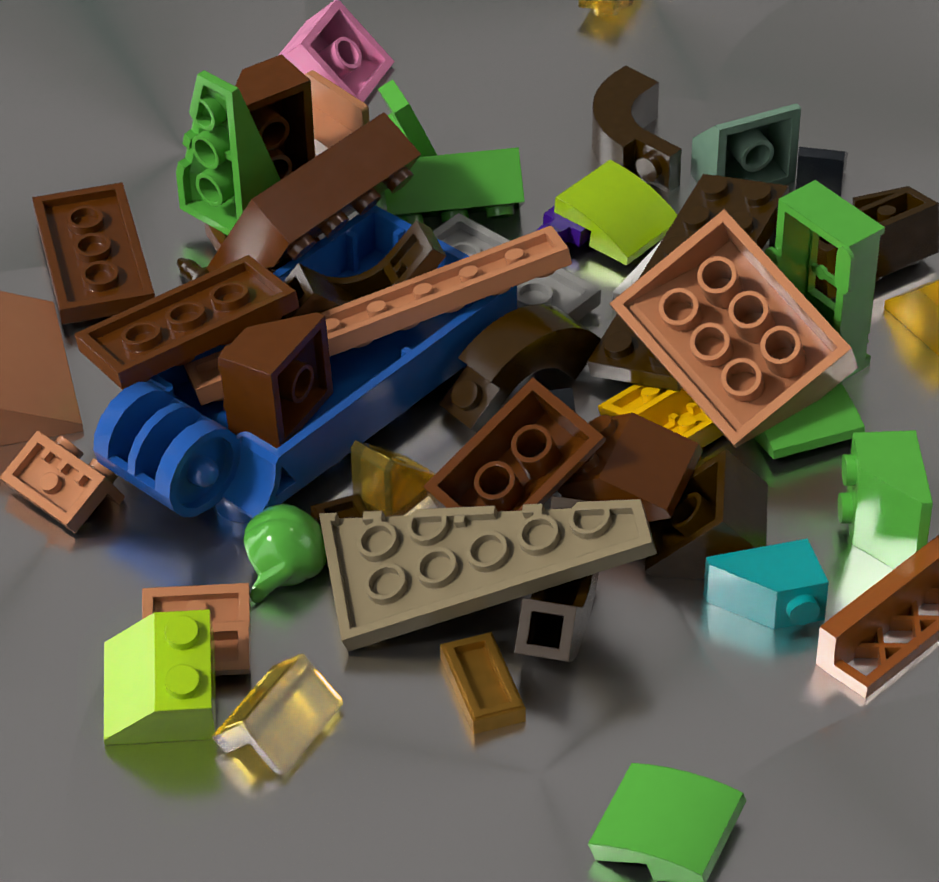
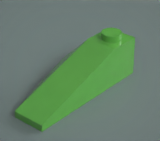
[176,70,280,236]

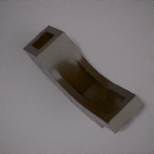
[592,65,682,193]
[280,220,446,320]
[439,304,601,433]
[514,496,599,662]

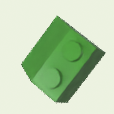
[838,430,933,569]

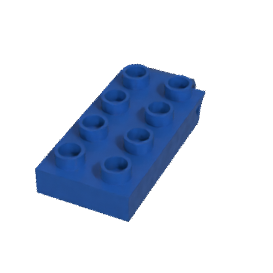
[93,205,517,523]

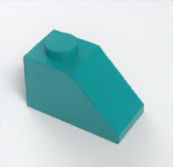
[703,538,829,630]

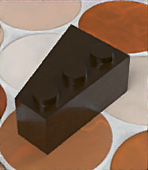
[769,186,939,299]

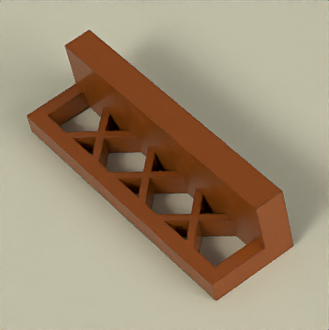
[816,535,939,699]

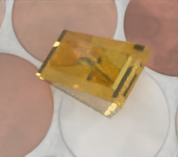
[351,440,436,516]

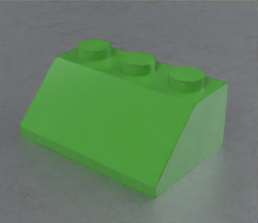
[380,147,525,225]

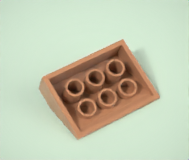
[609,209,858,448]
[0,291,83,446]

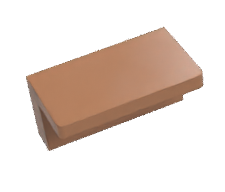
[305,70,369,155]

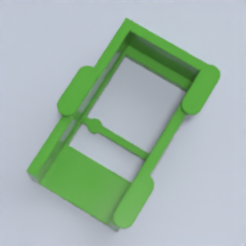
[764,180,885,383]

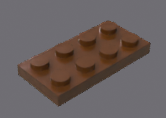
[32,182,155,324]
[74,255,299,390]

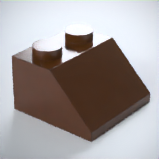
[218,312,334,448]
[558,412,703,522]

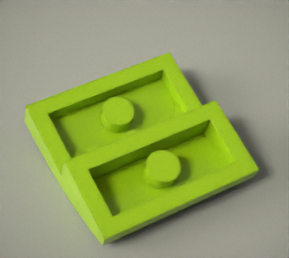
[554,160,677,266]

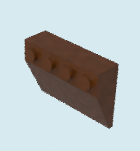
[206,112,421,272]

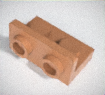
[0,430,125,534]

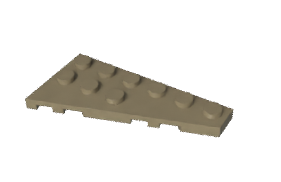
[319,499,657,652]

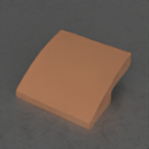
[142,583,251,676]

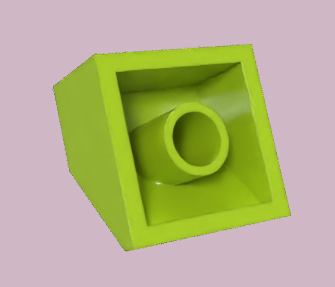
[104,609,216,745]

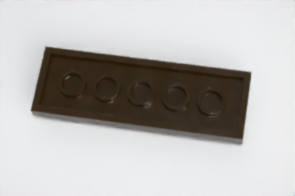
[587,174,790,392]

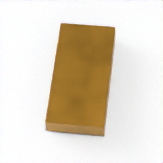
[440,632,526,734]

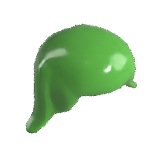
[244,504,327,603]

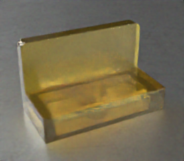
[211,653,343,775]

